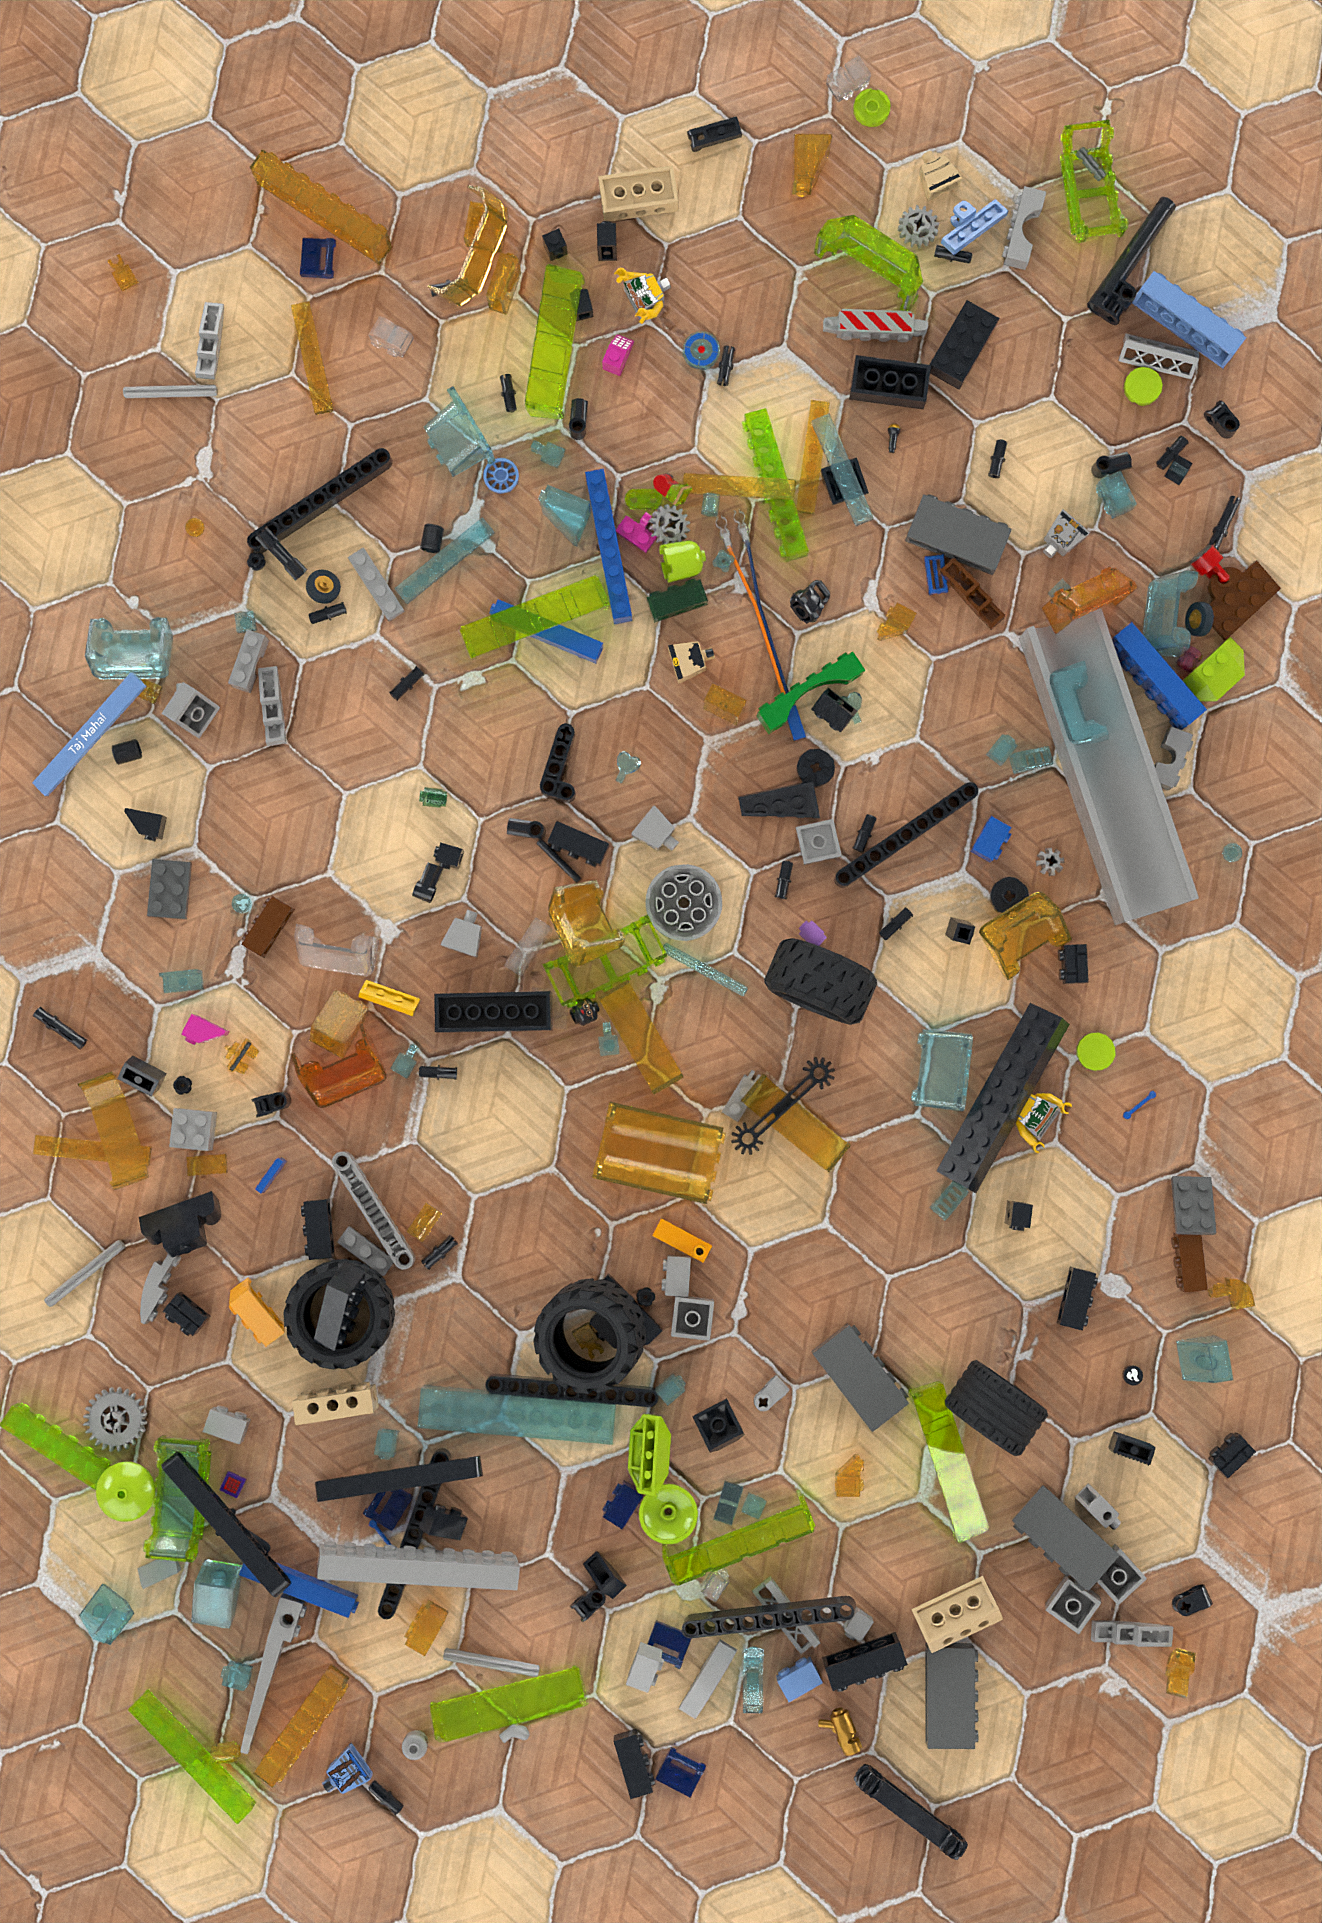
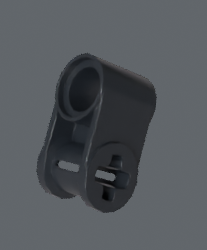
[1204,400,1240,439]
[251,1092,291,1118]
[1172,1584,1213,1616]
[570,1585,607,1622]

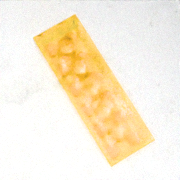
[253,1664,350,1788]

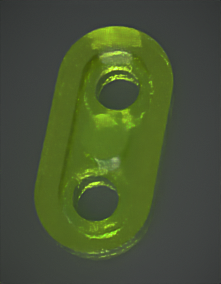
[625,489,663,510]

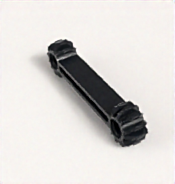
[731,1057,835,1155]
[854,1764,968,1860]

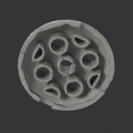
[646,864,722,941]

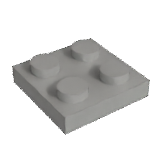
[796,819,842,865]

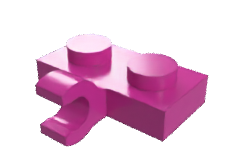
[616,512,657,553]

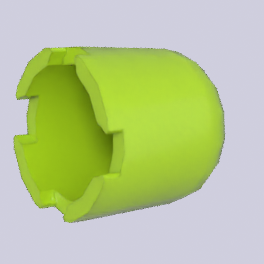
[659,540,706,583]

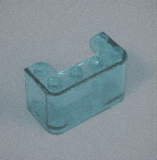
[85,617,173,679]

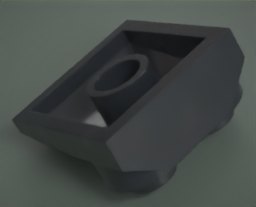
[820,457,869,505]
[692,1398,745,1453]

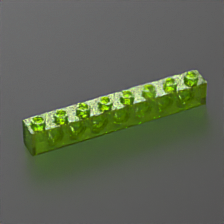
[742,408,809,562]

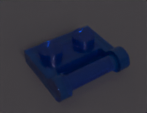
[300,238,336,279]
[363,1489,413,1531]
[647,1620,692,1670]
[655,1747,706,1798]

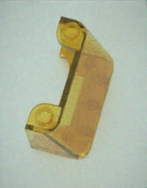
[548,880,625,967]
[979,892,1072,980]

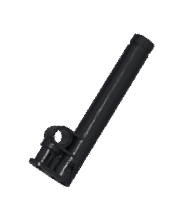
[1087,197,1176,325]

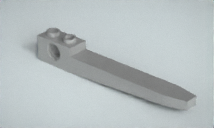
[240,1593,307,1754]

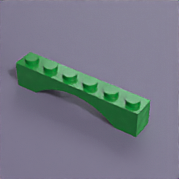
[756,652,865,735]

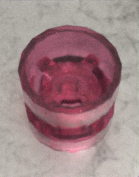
[1176,646,1203,672]

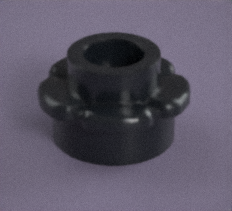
[247,552,266,571]
[173,1076,192,1095]
[636,1287,655,1307]

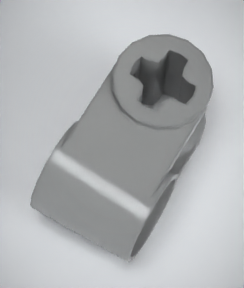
[753,1375,790,1411]

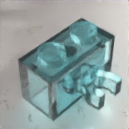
[1096,471,1137,519]

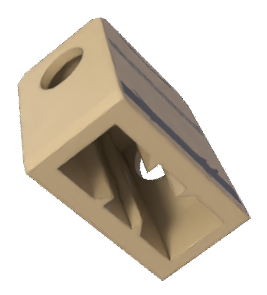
[919,151,962,201]

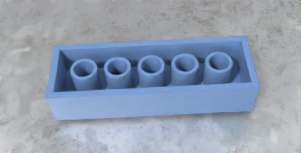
[1132,271,1247,369]

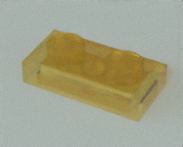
[186,1154,228,1176]

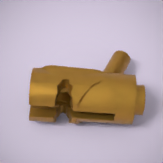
[818,1707,863,1756]

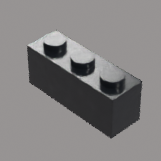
[547,821,610,867]
[301,1198,335,1260]
[1056,1266,1098,1331]
[613,1729,656,1800]

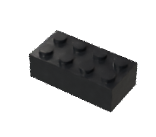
[929,300,1000,390]
[849,355,931,409]
[314,1262,366,1351]
[822,1632,908,1692]

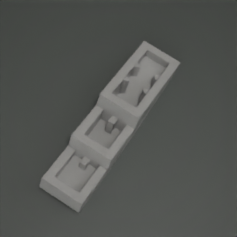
[195,302,224,380]
[258,666,286,746]
[1091,1620,1173,1647]
[679,1639,737,1719]

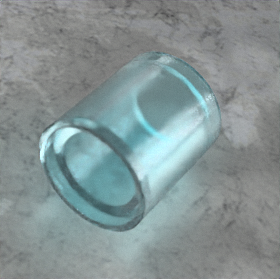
[701,493,720,517]

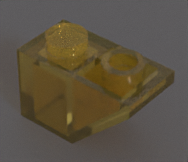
[876,602,917,641]
[835,1454,864,1497]

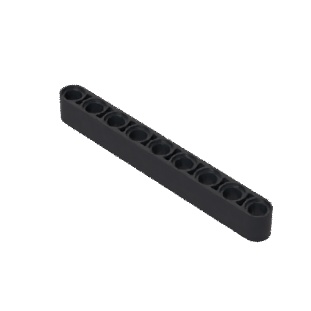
[247,448,393,553]
[834,782,979,888]
[485,1374,658,1407]
[378,1448,451,1620]
[161,1451,291,1598]
[315,1456,483,1502]
[682,1596,856,1638]

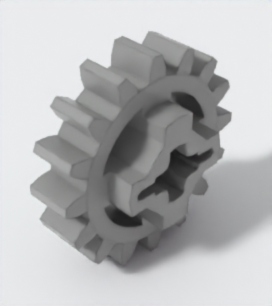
[898,205,939,248]
[649,504,690,544]

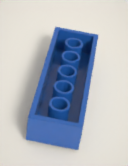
[1112,622,1207,730]

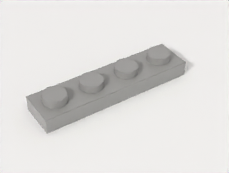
[348,547,405,621]

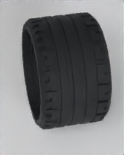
[945,1360,1048,1456]

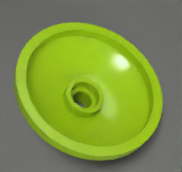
[96,1461,156,1522]
[639,1484,698,1544]

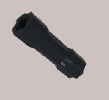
[255,526,307,581]

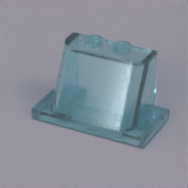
[423,386,496,477]

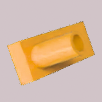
[652,1218,712,1263]

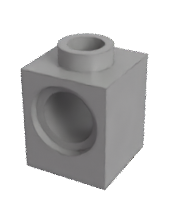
[843,1606,874,1642]

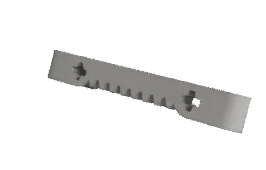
[332,1151,416,1270]

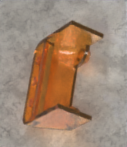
[1042,566,1138,635]
[291,1024,387,1108]

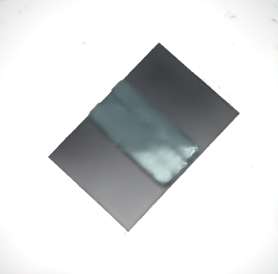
[1164,456,1193,485]

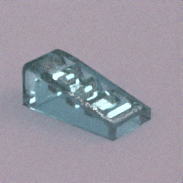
[1009,746,1054,774]
[929,1181,969,1221]

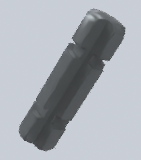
[1076,147,1106,181]

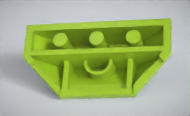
[1183,637,1245,702]
[628,1414,671,1496]

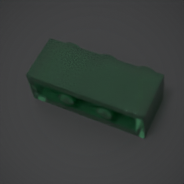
[646,579,708,623]

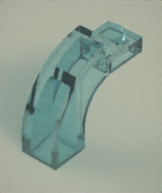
[742,1647,764,1713]

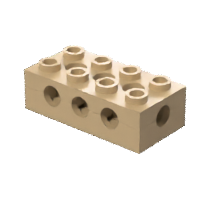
[598,165,678,221]
[292,1382,379,1425]
[912,1576,1003,1653]

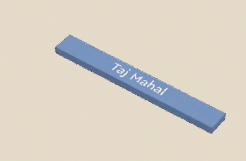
[32,672,146,796]

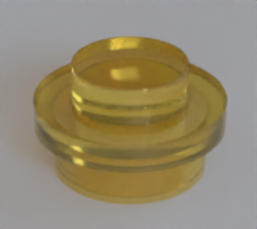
[185,518,205,537]

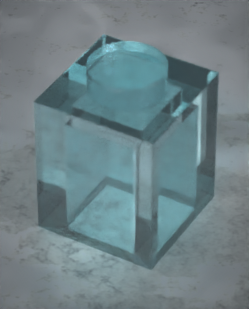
[986,734,1018,766]
[655,1373,686,1406]
[374,1428,400,1460]
[220,1661,253,1691]

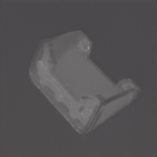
[294,924,379,976]

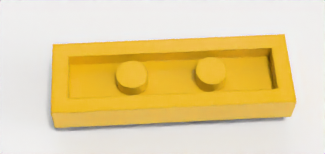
[359,980,420,1016]

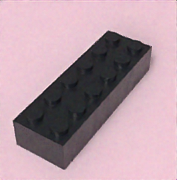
[434,991,553,1033]

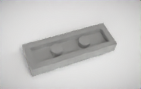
[337,1226,394,1276]

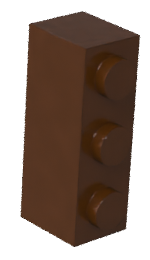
[241,896,295,958]
[1171,1232,1208,1292]

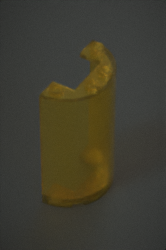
[592,1102,726,1204]

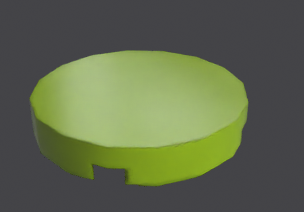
[853,88,891,127]
[1124,367,1163,406]
[1076,1033,1116,1071]

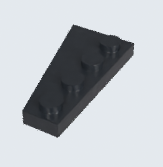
[738,780,820,818]

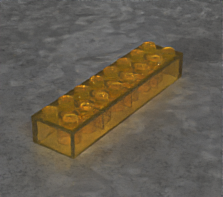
[250,149,392,265]

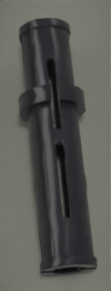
[1207,496,1241,550]
[33,1007,88,1050]

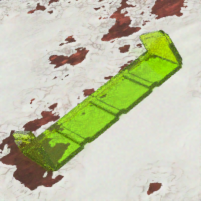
[525,264,585,419]
[459,575,610,660]
[908,1381,989,1543]
[662,1489,816,1586]
[430,1665,589,1743]

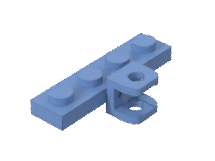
[941,199,1008,255]

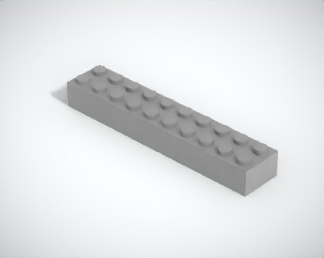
[317,1541,520,1590]

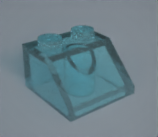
[79,1584,134,1645]

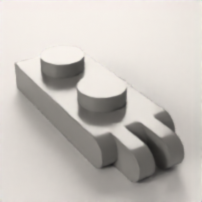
[722,1070,761,1122]

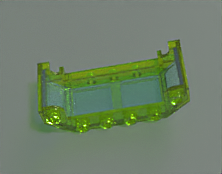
[143,1435,212,1563]

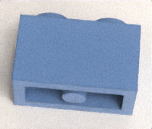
[776,1657,823,1702]

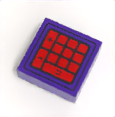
[219,1471,246,1498]

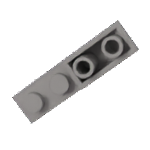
[140,1254,182,1324]

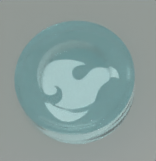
[232,894,252,913]

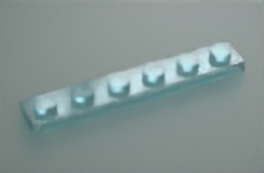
[811,413,874,527]
[394,517,495,604]

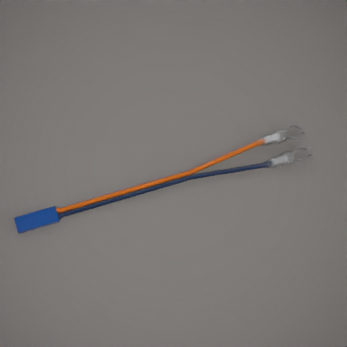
[716,510,806,741]

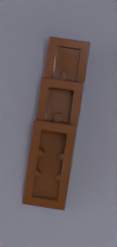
[940,558,1005,630]

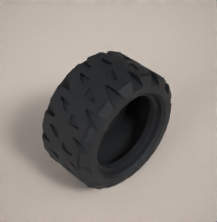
[764,938,878,1025]
[283,1259,395,1370]
[533,1278,647,1394]

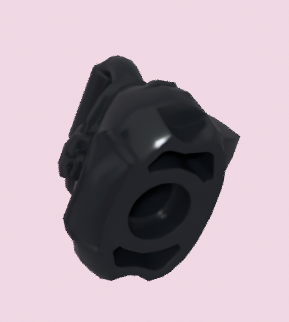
[790,580,830,624]

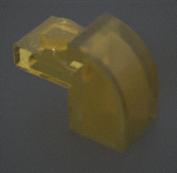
[1207,1277,1255,1310]
[1165,1648,1196,1698]

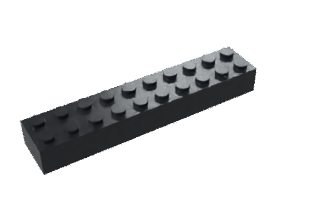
[937,1003,1070,1193]

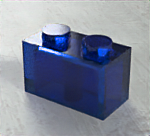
[602,1480,643,1530]

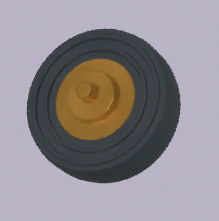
[306,569,341,604]
[1185,602,1214,637]

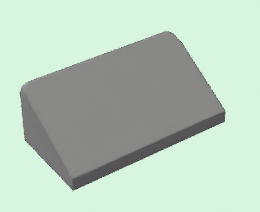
[138,1552,181,1589]

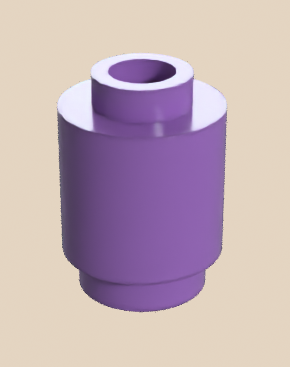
[799,920,827,946]

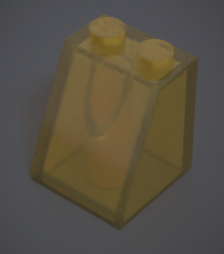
[792,134,832,197]
[309,990,368,1059]

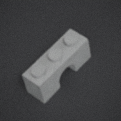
[228,629,269,693]
[1154,726,1193,790]

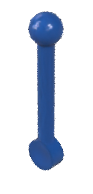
[1123,1091,1156,1119]
[369,1519,397,1548]

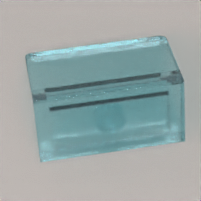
[159,969,204,993]

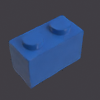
[970,816,1012,862]

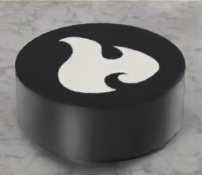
[1122,1365,1143,1386]

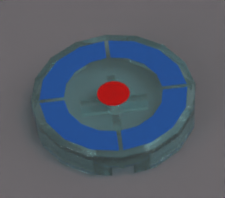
[683,331,720,370]

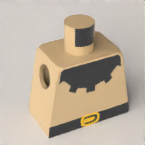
[668,642,715,684]

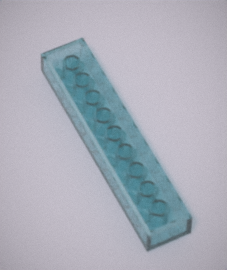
[417,1385,616,1445]

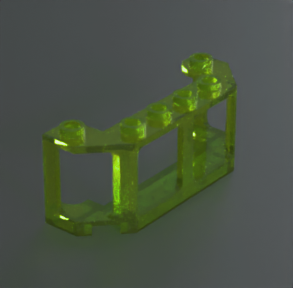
[1060,120,1128,243]
[542,914,668,1009]

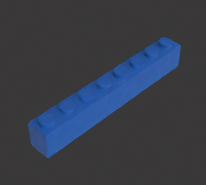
[585,469,633,624]

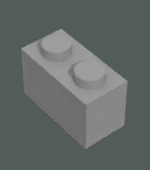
[661,1255,691,1297]
[203,1405,251,1444]
[626,1642,664,1693]

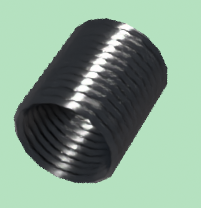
[420,524,444,553]
[112,739,142,765]

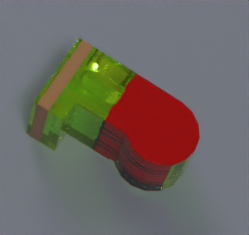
[653,473,692,506]

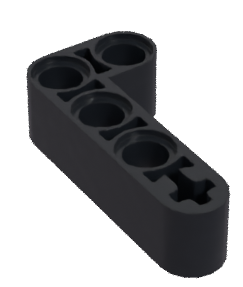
[540,723,576,803]

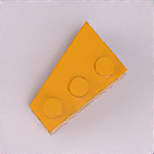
[229,1277,285,1347]

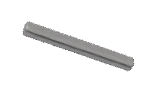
[123,385,217,398]
[44,1240,125,1307]
[443,1648,540,1677]

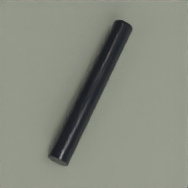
[536,838,582,884]

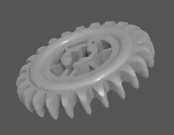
[83,1387,148,1452]

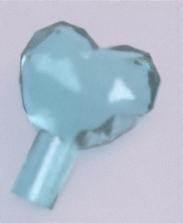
[841,692,862,724]
[615,751,641,784]

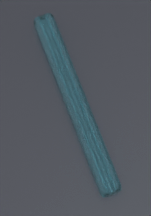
[661,943,748,996]

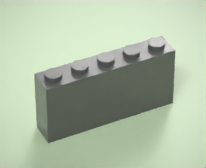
[905,494,1012,575]
[811,1323,909,1432]
[1012,1485,1120,1591]
[925,1643,979,1749]

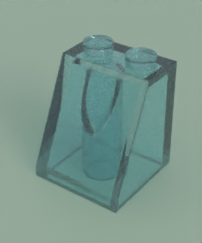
[539,485,591,547]
[1176,1335,1233,1383]
[191,1559,242,1628]

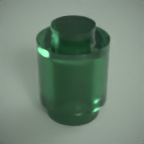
[419,787,447,808]

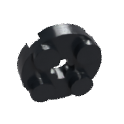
[796,749,835,788]
[990,877,1029,916]

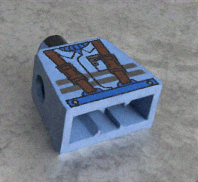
[322,1742,373,1794]

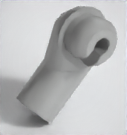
[499,1724,530,1743]

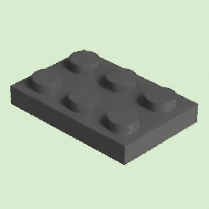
[147,859,192,920]
[1171,1176,1216,1235]

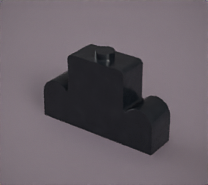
[139,1191,221,1258]
[590,1273,663,1349]

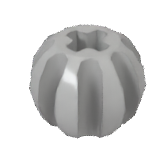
[1036,848,1065,876]

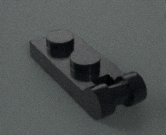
[687,116,742,152]

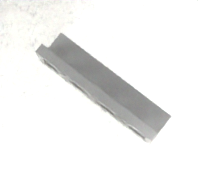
[1118,333,1199,379]
[752,1576,820,1654]

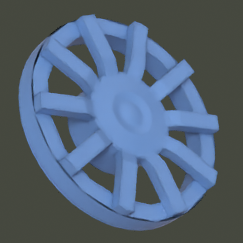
[483,458,519,494]

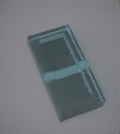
[713,1481,743,1525]

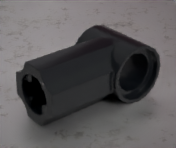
[569,398,588,440]
[1091,452,1132,478]
[507,818,546,840]
[412,862,443,903]

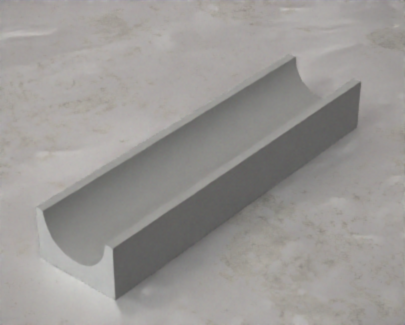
[1019,605,1199,925]

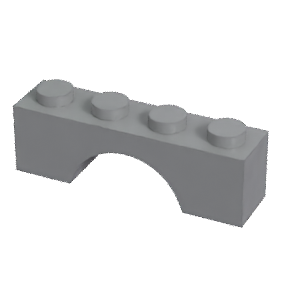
[1002,186,1046,270]

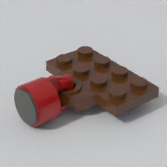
[1190,545,1281,640]

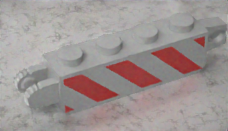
[823,309,929,342]

